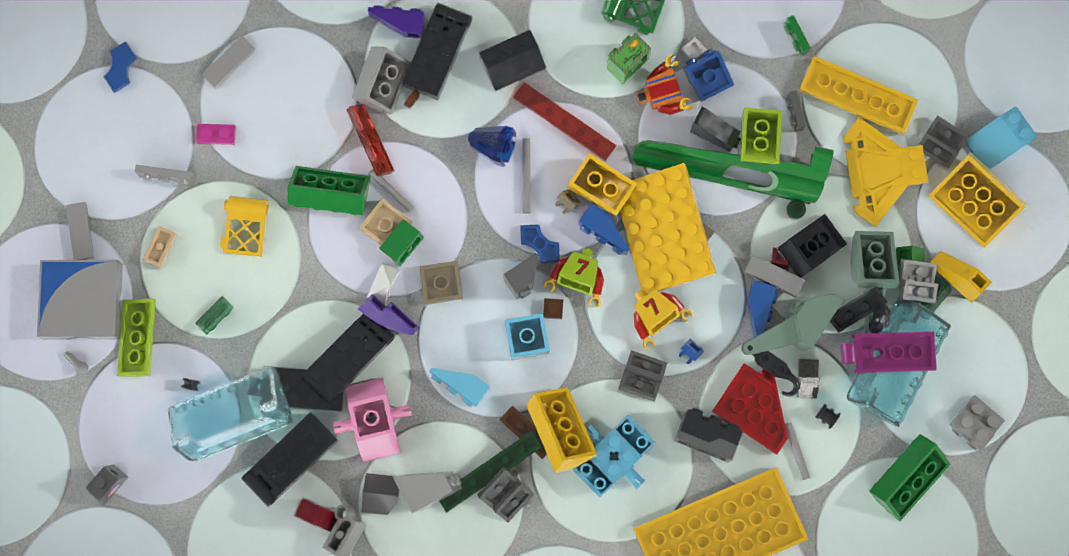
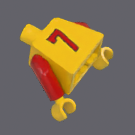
[633,290,693,350]

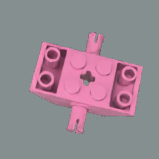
[333,378,412,462]

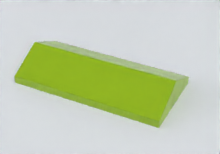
[117,299,156,377]

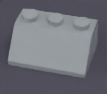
[352,46,411,114]

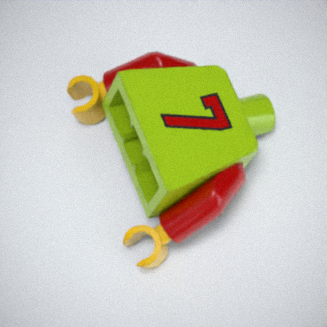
[544,248,604,307]

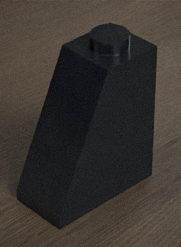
[690,107,741,152]

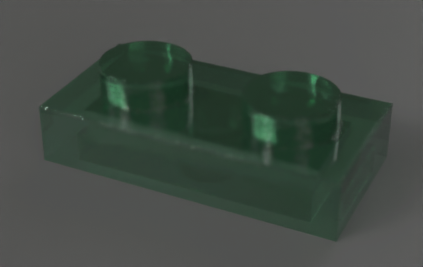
[195,296,234,335]

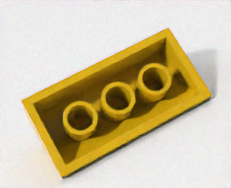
[526,387,597,473]

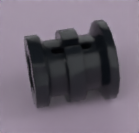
[815,404,841,429]

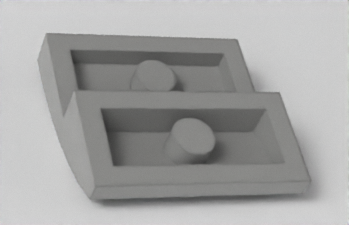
[899,259,938,303]

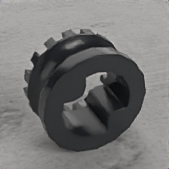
[181,378,200,391]

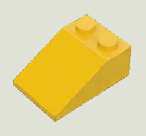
[567,153,637,216]

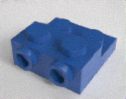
[682,49,734,102]

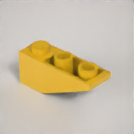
[930,251,992,303]

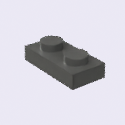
[785,90,806,132]

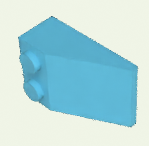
[965,106,1038,169]

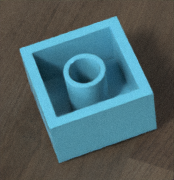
[505,313,550,361]

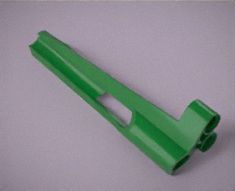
[632,140,834,204]

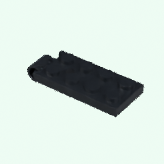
[247,366,344,412]

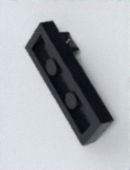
[830,286,887,333]

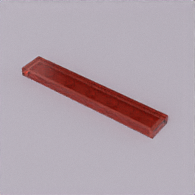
[513,82,617,162]

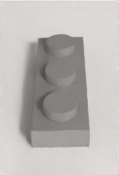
[134,165,196,186]

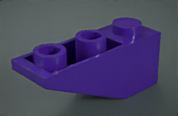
[368,5,425,39]

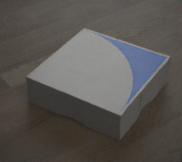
[37,260,123,340]

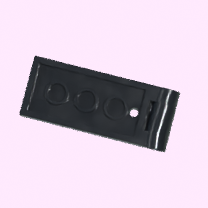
[403,3,473,100]
[302,314,396,404]
[241,412,339,507]

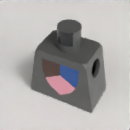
[85,464,128,506]

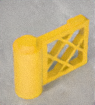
[220,196,269,257]

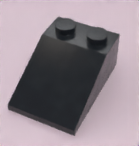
[777,214,847,278]

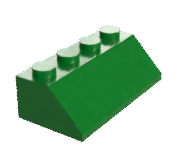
[287,166,370,215]
[869,434,951,521]

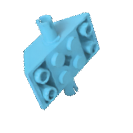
[572,415,656,498]

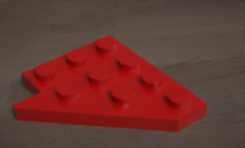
[711,363,788,455]

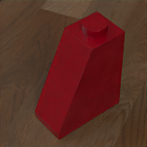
[294,498,338,532]

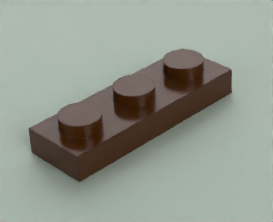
[499,406,547,459]

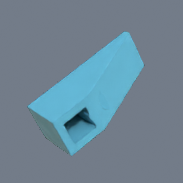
[429,368,490,407]

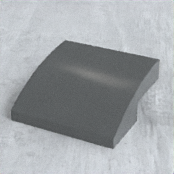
[918,115,970,169]
[618,350,668,402]
[477,467,535,522]

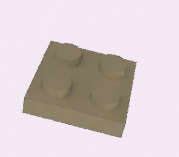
[419,261,463,305]

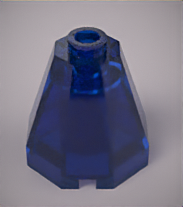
[468,126,516,167]

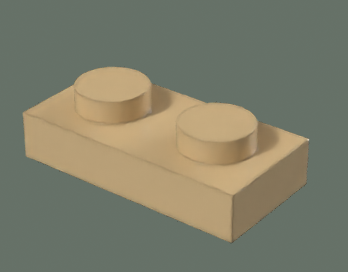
[143,226,177,269]

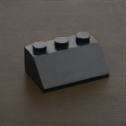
[479,30,546,92]

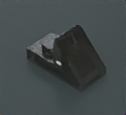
[797,359,820,399]

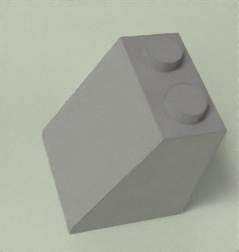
[394,471,462,513]

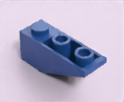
[578,203,629,255]
[747,280,778,337]

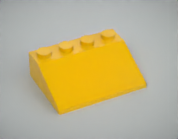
[928,152,1027,248]

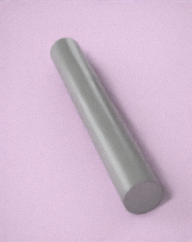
[368,169,414,212]
[785,422,811,480]

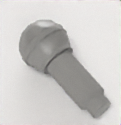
[64,351,88,375]

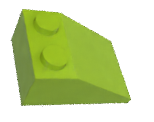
[741,107,782,164]

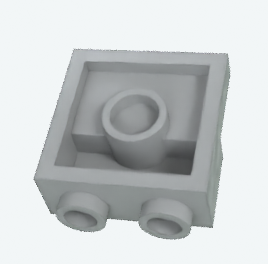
[949,395,1005,450]

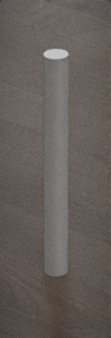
[523,138,530,214]

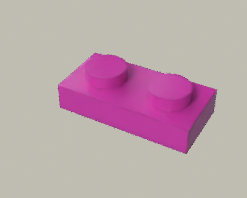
[196,124,236,145]

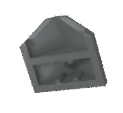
[361,473,399,515]

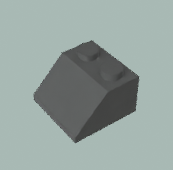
[503,253,538,299]

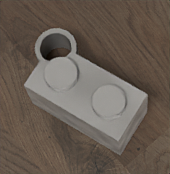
[322,505,366,556]

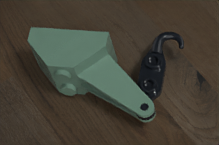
[850,231,899,334]
[741,294,843,397]

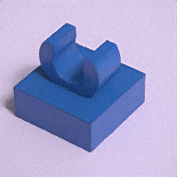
[679,338,704,364]

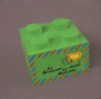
[607,33,652,84]

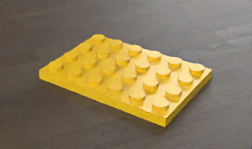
[620,163,717,295]

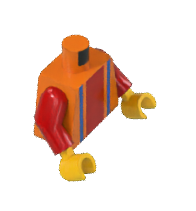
[636,55,693,115]

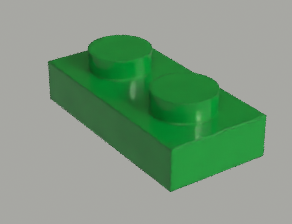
[784,15,811,56]

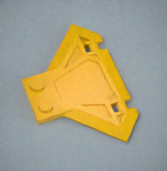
[843,117,928,227]

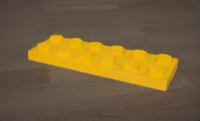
[799,56,918,135]

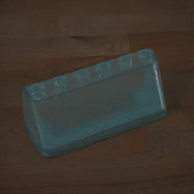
[847,300,951,427]
[167,366,292,461]

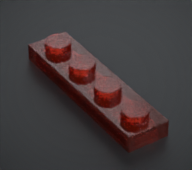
[346,104,395,177]

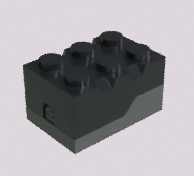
[674,408,743,463]

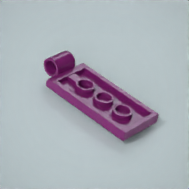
[840,331,937,374]

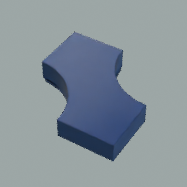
[103,41,136,93]
[520,225,560,263]

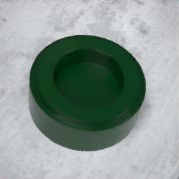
[786,200,806,220]

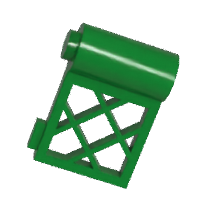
[601,0,665,35]

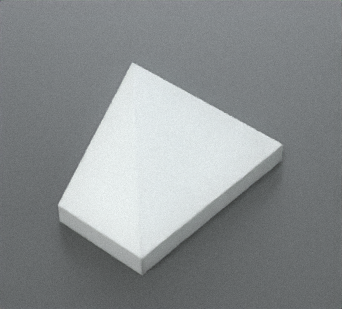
[367,263,400,305]

